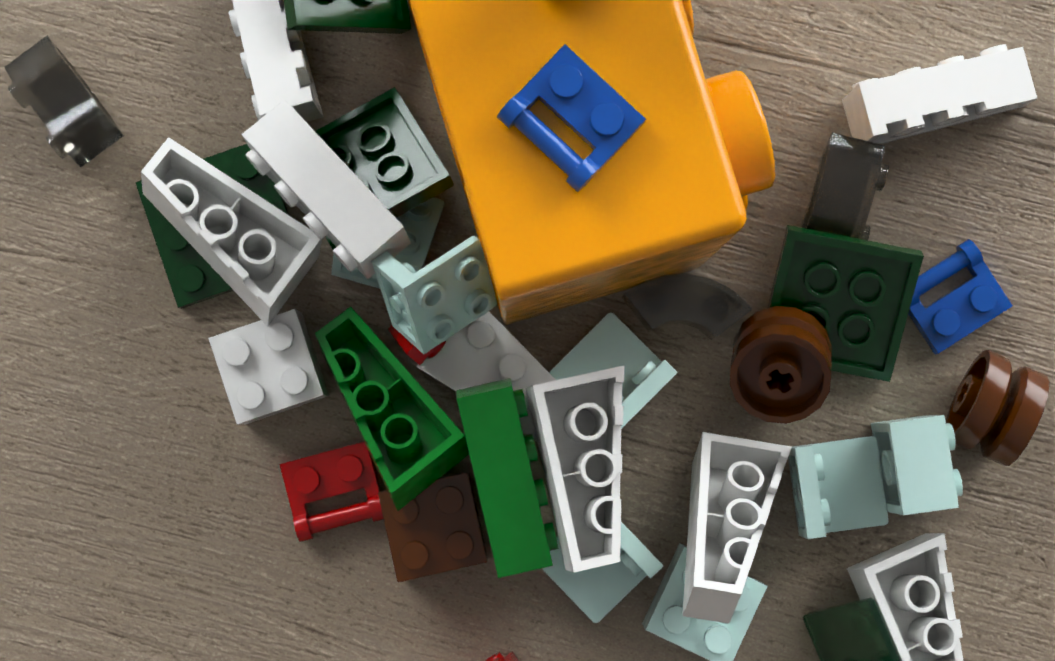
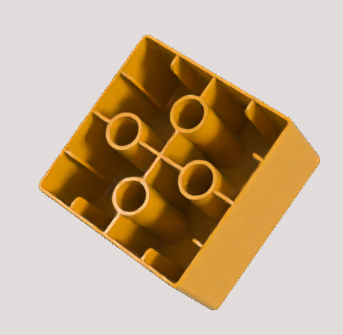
[408,0,776,325]

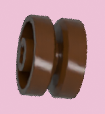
[729,306,832,424]
[946,350,1050,466]

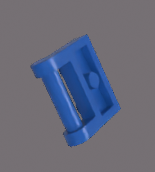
[497,44,646,192]
[908,239,1013,354]

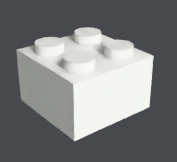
[208,309,329,425]

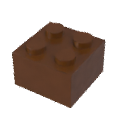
[378,471,488,582]

